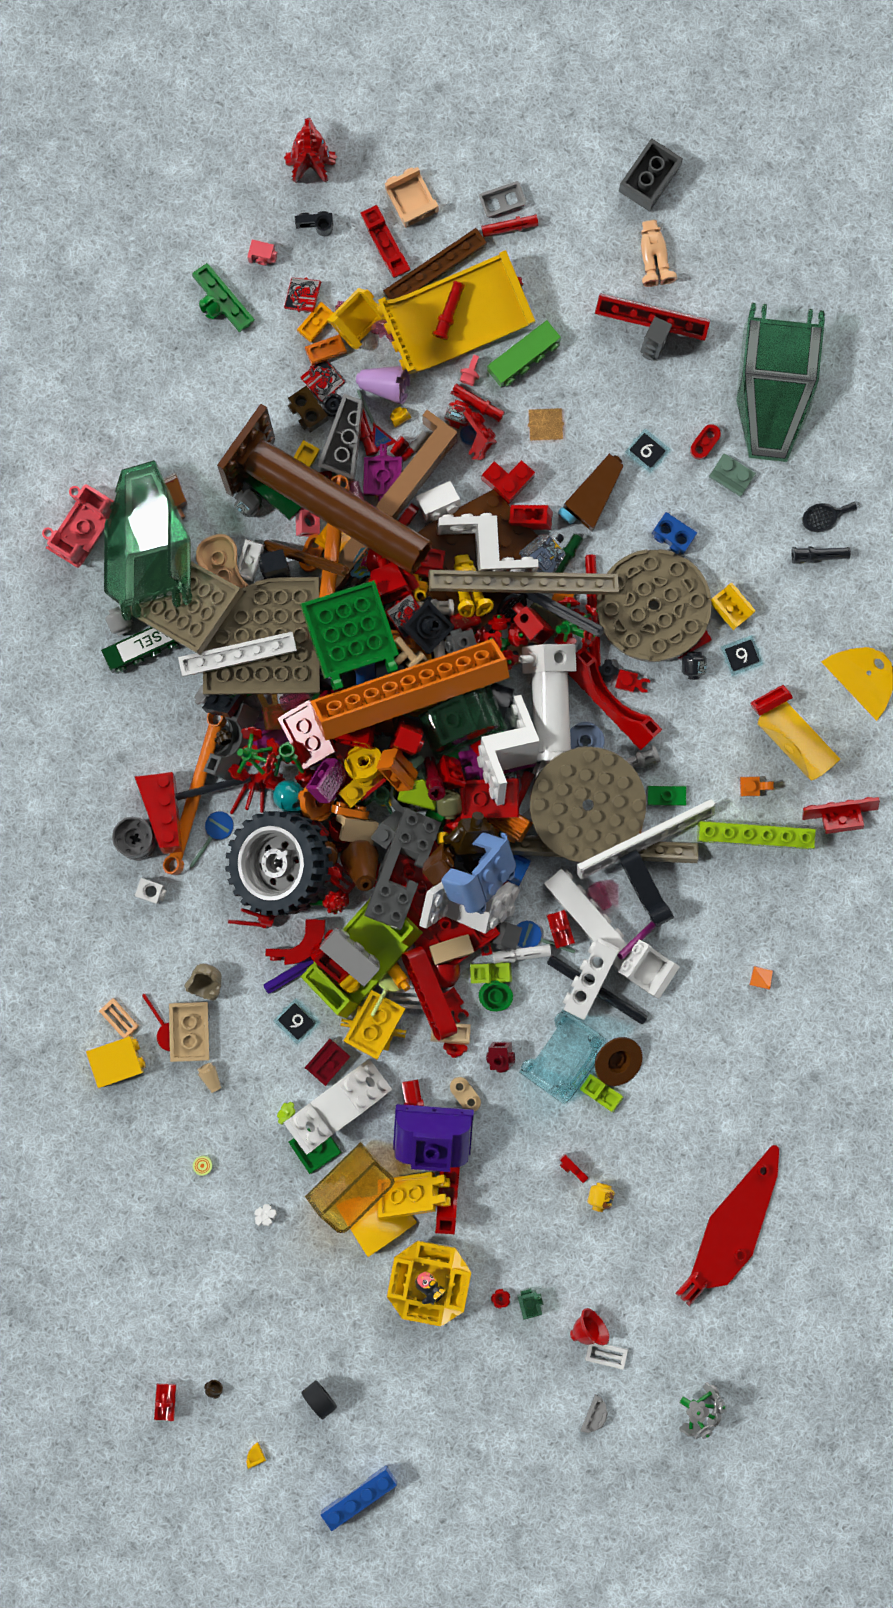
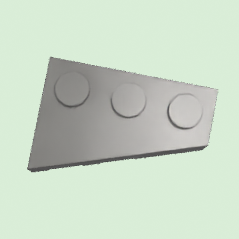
[320,928,380,986]

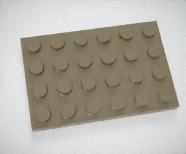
[122,550,244,655]

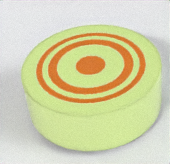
[193,1156,213,1176]

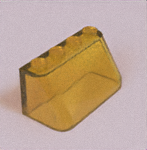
[305,1142,394,1233]

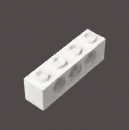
[563,938,620,1020]

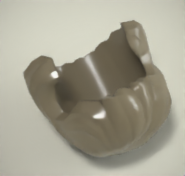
[184,963,222,1001]

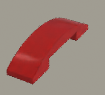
[360,205,411,278]

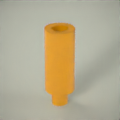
[388,962,411,992]

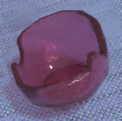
[370,319,395,342]

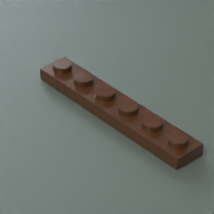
[383,228,487,300]

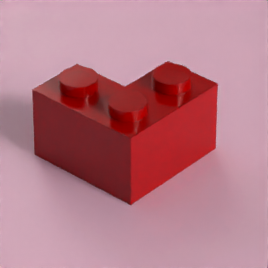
[481,460,535,504]

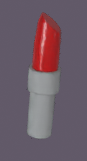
[401,431,428,462]

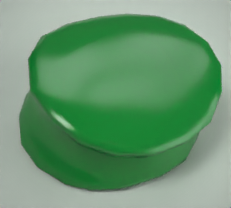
[478,980,513,1012]

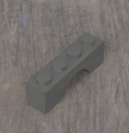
[203,703,260,780]

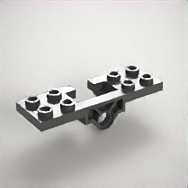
[364,808,441,930]

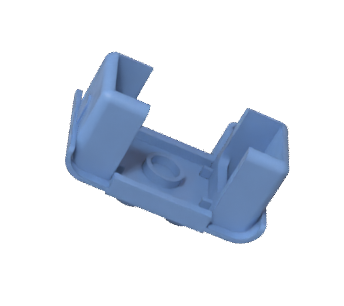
[441,833,516,914]

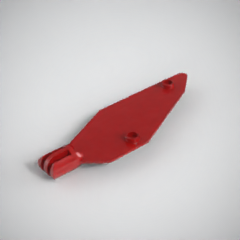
[675,1145,779,1306]

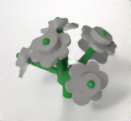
[679,1382,725,1439]

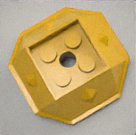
[387,1240,471,1327]

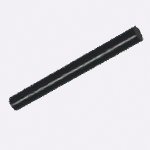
[175,776,252,801]

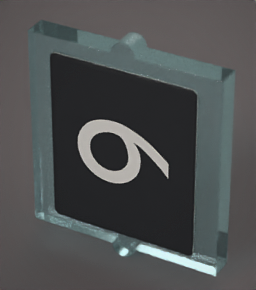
[625,429,670,473]
[721,635,763,676]
[273,998,319,1044]

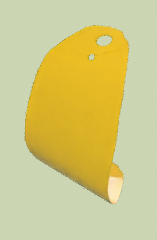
[758,647,893,781]

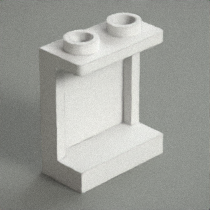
[618,940,680,999]

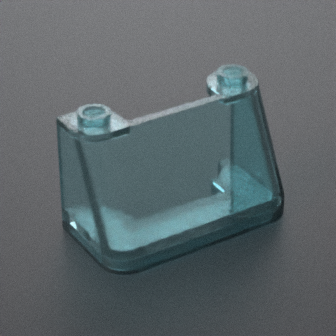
[519,1010,608,1104]

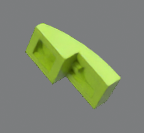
[470,963,512,984]
[580,1074,624,1113]

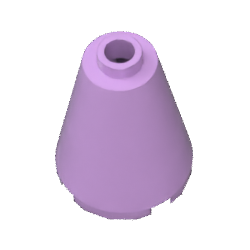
[356,366,410,404]

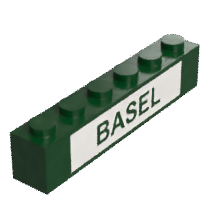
[101,627,179,674]

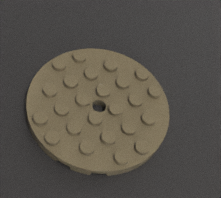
[597,549,712,662]
[530,746,646,862]

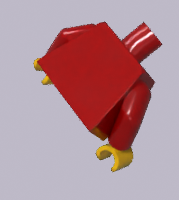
[368,558,427,605]

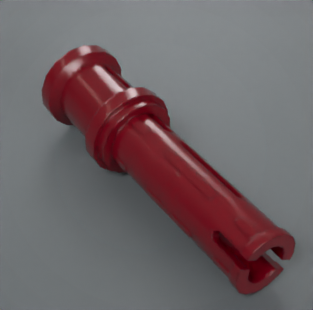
[424,756,445,801]

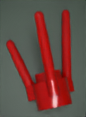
[230,774,266,814]
[228,908,275,929]

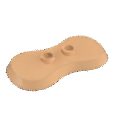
[196,534,248,588]

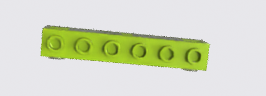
[697,820,816,850]

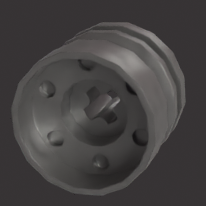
[112,816,158,861]

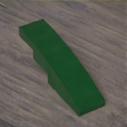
[244,476,302,521]

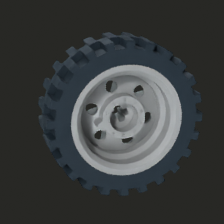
[225,811,333,916]

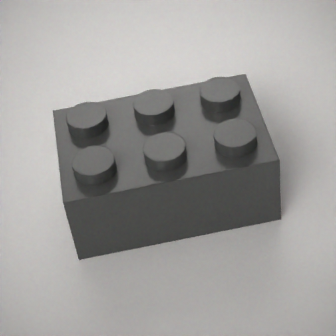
[619,138,683,212]

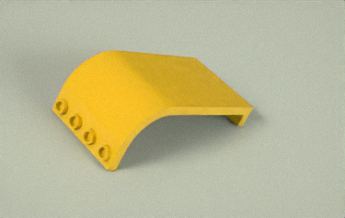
[376,250,535,374]

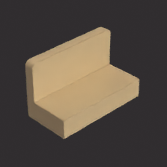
[335,814,379,845]

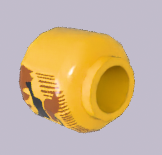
[587,1182,615,1212]

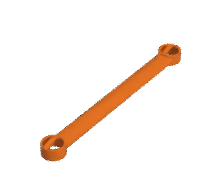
[319,475,350,598]
[163,713,227,875]

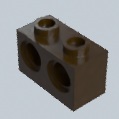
[287,385,329,433]

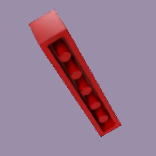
[595,293,710,341]

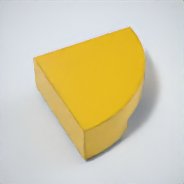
[246,1442,266,1469]

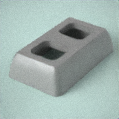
[479,181,526,217]

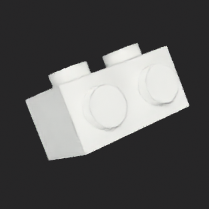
[416,481,461,523]

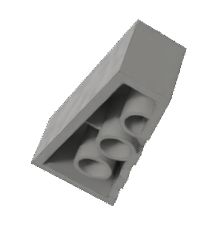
[318,393,364,479]

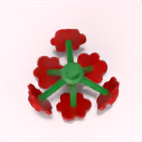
[554,597,599,649]
[228,727,280,783]

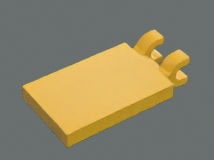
[378,1172,451,1220]

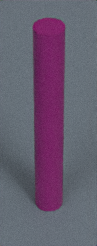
[617,921,656,960]

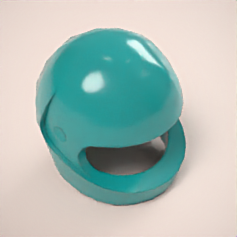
[273,780,304,813]

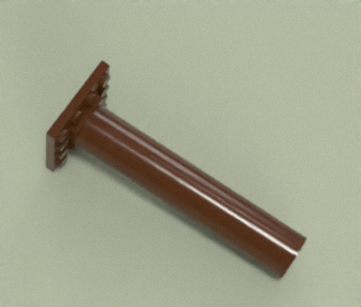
[217,404,432,575]

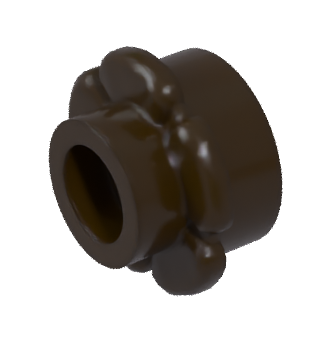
[214,730,233,746]
[204,1380,223,1399]

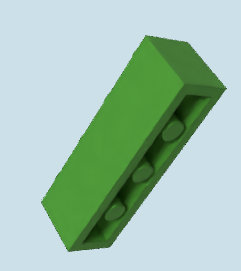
[487,320,561,387]

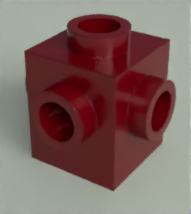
[486,1042,515,1073]

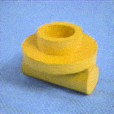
[390,407,411,428]
[339,975,360,993]

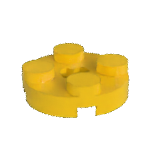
[344,746,382,783]

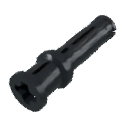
[791,546,851,564]

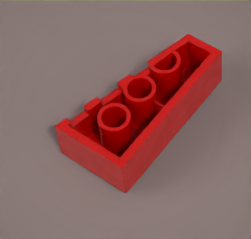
[387,715,424,758]
[135,772,182,854]

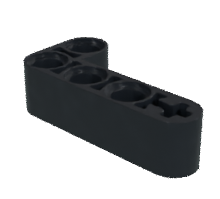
[619,849,674,927]

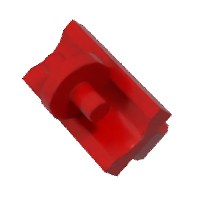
[546,910,575,948]
[154,1383,177,1421]

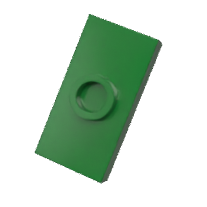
[647,786,686,806]

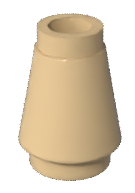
[197,1062,222,1093]

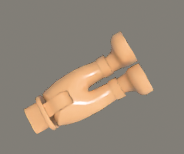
[641,220,677,287]

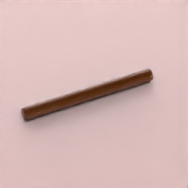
[263,540,349,577]

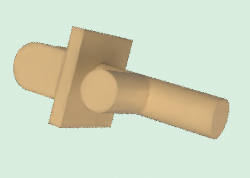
[394,637,429,667]

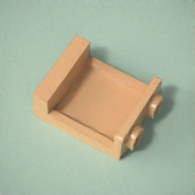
[385,167,439,228]

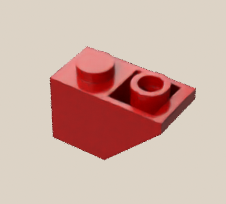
[437,755,466,789]

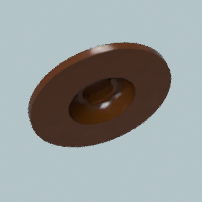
[595,1037,643,1086]

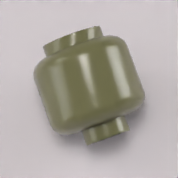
[436,789,462,819]

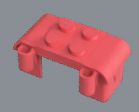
[42,484,119,568]

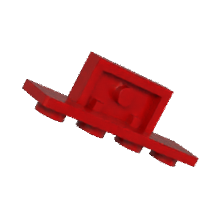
[802,797,880,834]

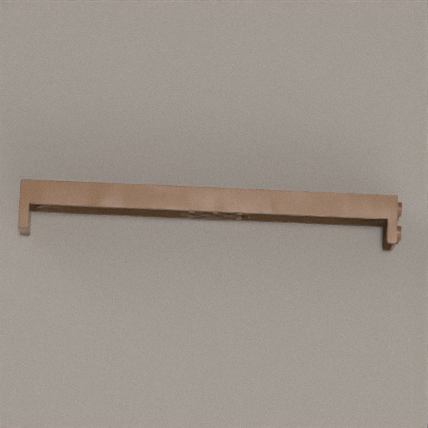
[319,410,457,594]

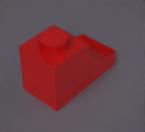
[509,505,553,530]

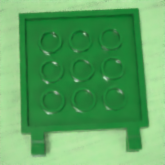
[300,580,399,691]

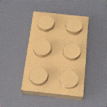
[169,1002,209,1062]

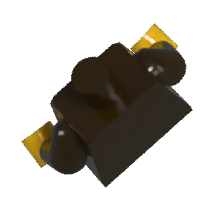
[437,812,498,855]

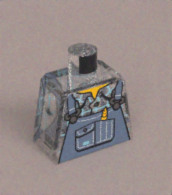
[519,532,565,573]

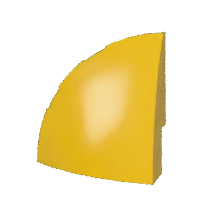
[337,1196,417,1257]

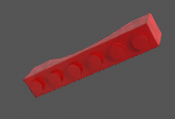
[568,646,662,750]

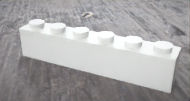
[543,869,631,971]

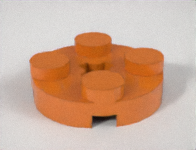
[298,787,334,821]

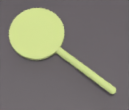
[371,973,401,1016]

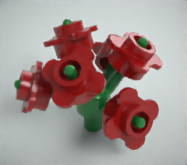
[474,615,528,670]

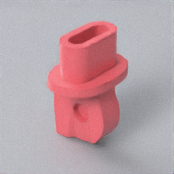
[459,355,480,386]

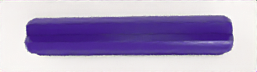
[263,957,314,994]

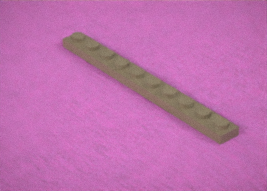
[428,570,619,595]
[508,835,698,864]

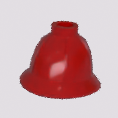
[570,1308,609,1346]

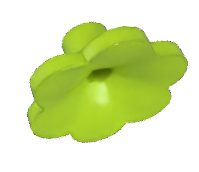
[277,1102,295,1125]

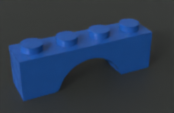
[320,1465,397,1532]

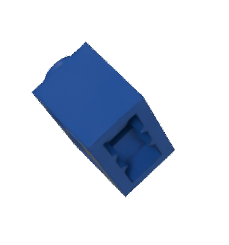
[652,512,697,554]

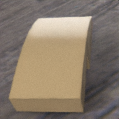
[429,934,474,965]

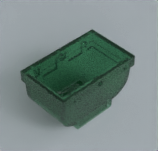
[418,686,507,759]

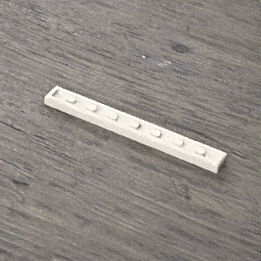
[577,799,715,879]

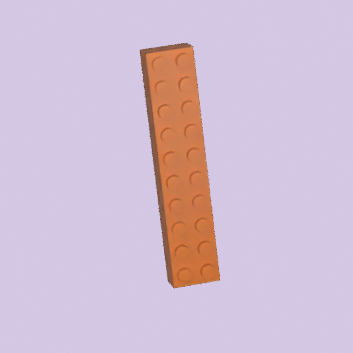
[310,639,510,741]

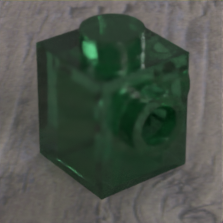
[517,1288,544,1320]

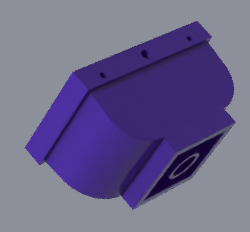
[393,1104,474,1172]

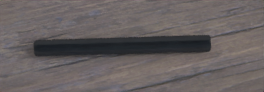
[521,593,604,637]
[547,955,648,1025]

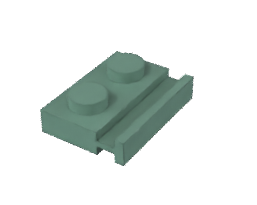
[709,453,756,497]

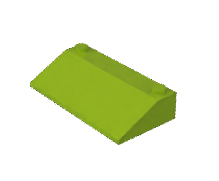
[301,897,423,1019]

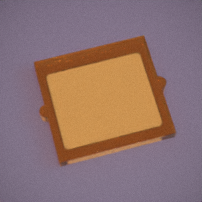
[527,408,564,441]

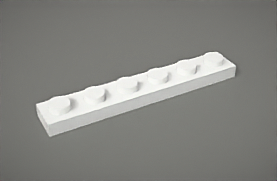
[178,632,297,677]

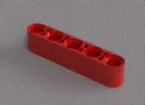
[402,946,457,1041]

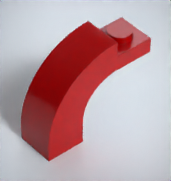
[265,919,326,965]
[435,1167,460,1235]

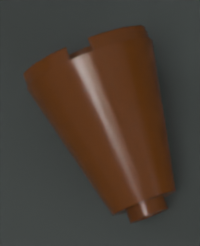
[340,840,379,891]

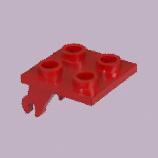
[463,411,497,460]

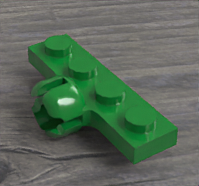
[192,263,255,333]

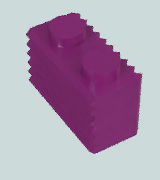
[306,758,348,803]

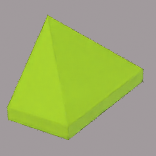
[397,779,436,810]

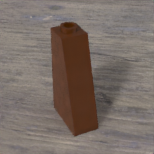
[563,453,624,532]

